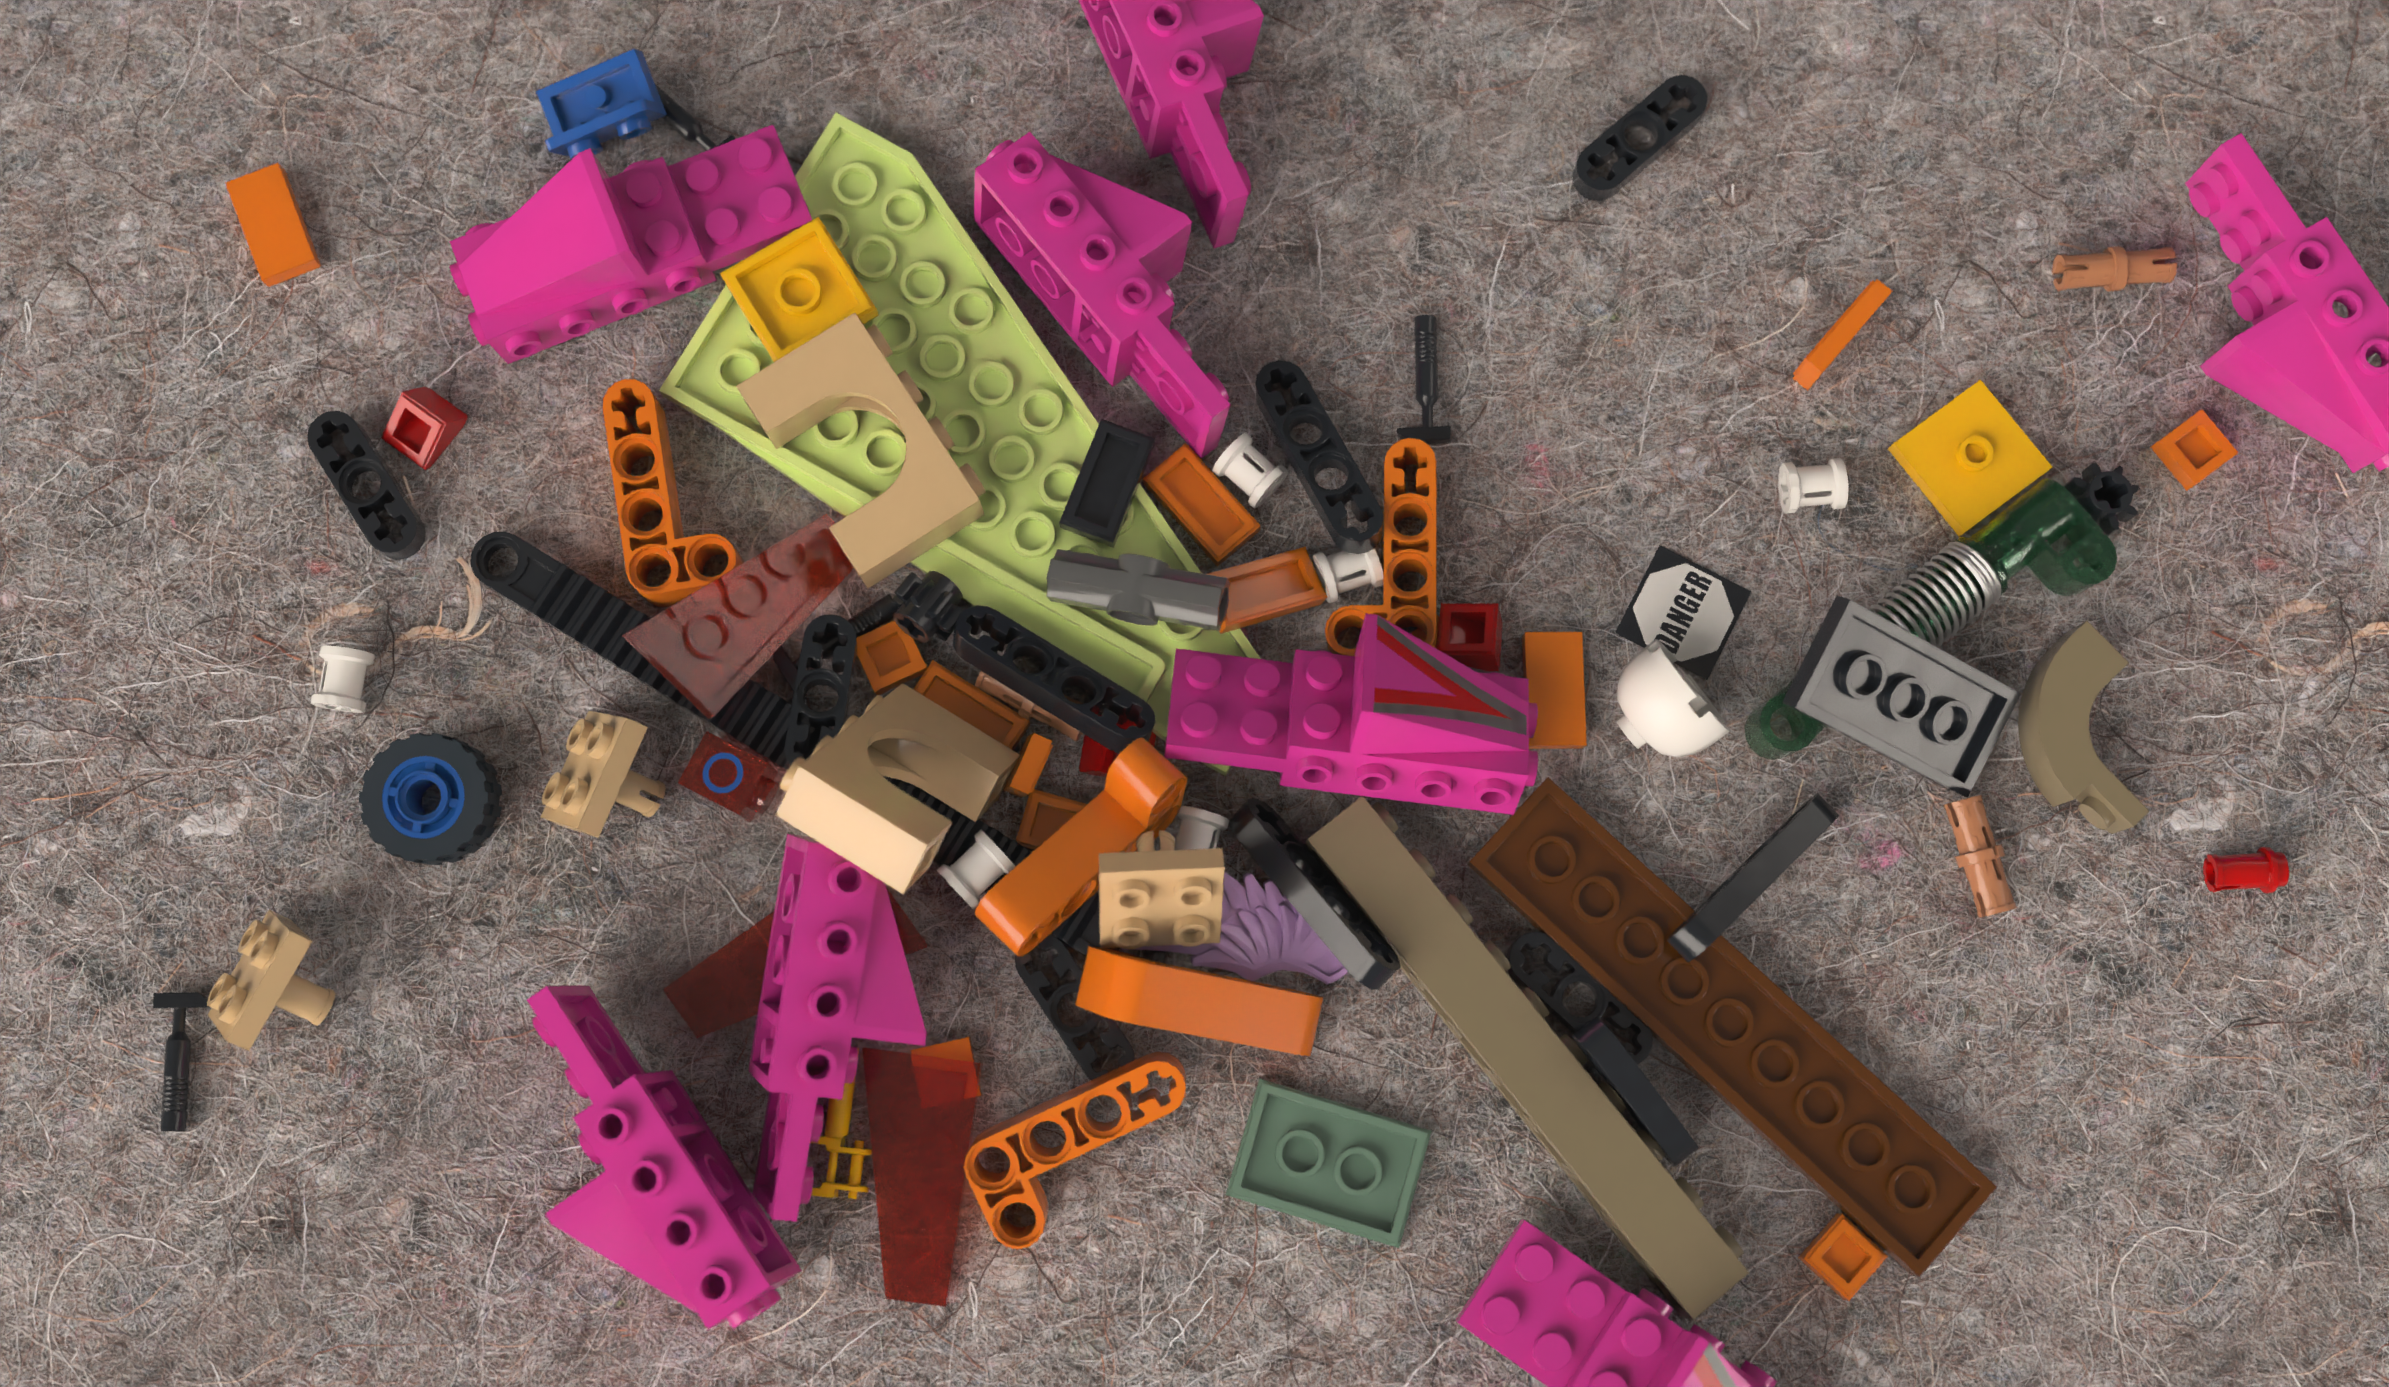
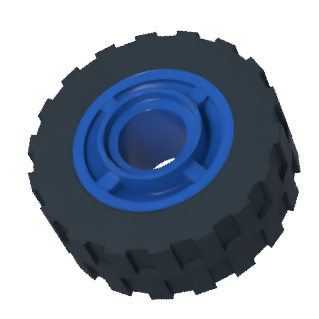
[359,733,502,865]

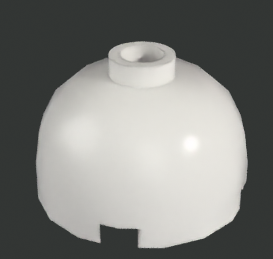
[1617,639,1730,757]

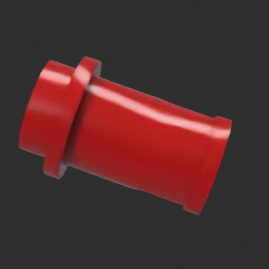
[2203,847,2289,893]

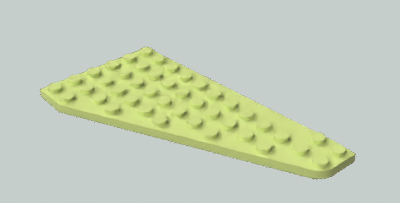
[659,112,1261,776]

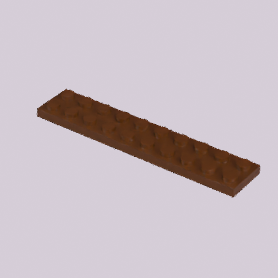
[1467,777,1997,1277]

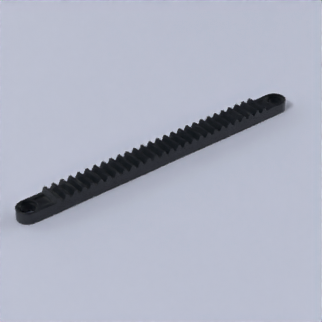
[471,531,1166,963]

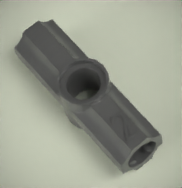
[1047,549,1230,631]

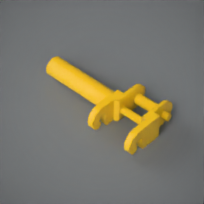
[810,1048,873,1199]

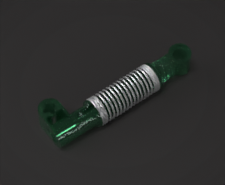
[1744,478,2117,760]

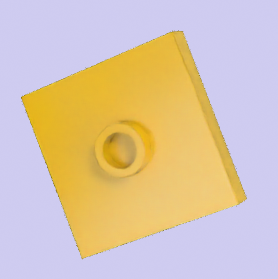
[720,216,879,362]
[1888,379,2053,537]

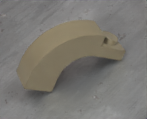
[2018,621,2150,834]

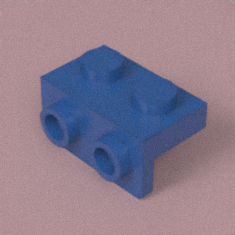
[536,49,667,160]

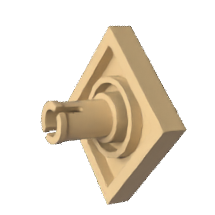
[541,711,666,838]
[1099,830,1224,949]
[207,909,336,1051]

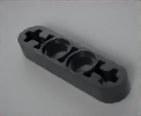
[1255,360,1384,554]
[953,605,1155,754]
[1667,793,1839,962]
[1229,798,1400,990]

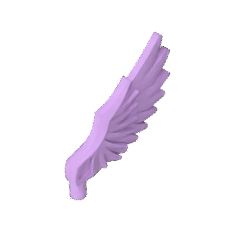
[1121,871,1348,984]

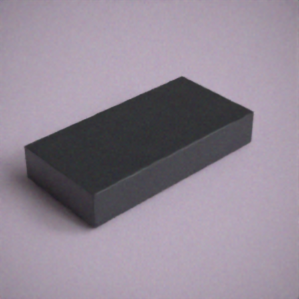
[1059,419,1155,548]

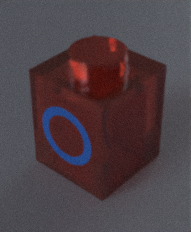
[678,731,779,823]

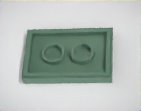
[1225,1079,1432,1248]

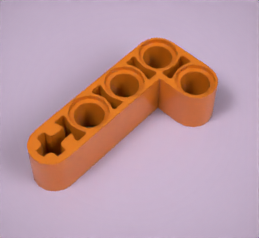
[603,379,746,607]
[1325,438,1437,656]
[975,737,1187,957]
[1075,946,1324,1056]
[964,1051,1186,1249]

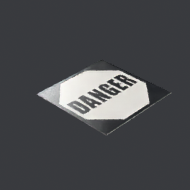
[1615,545,1752,680]

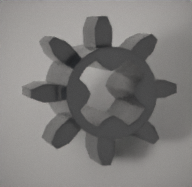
[2061,463,2140,537]
[891,571,964,643]

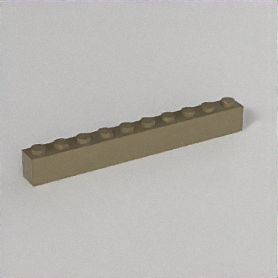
[1304,796,1749,1320]

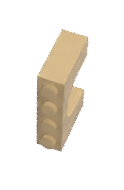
[736,313,986,589]
[776,683,1020,894]

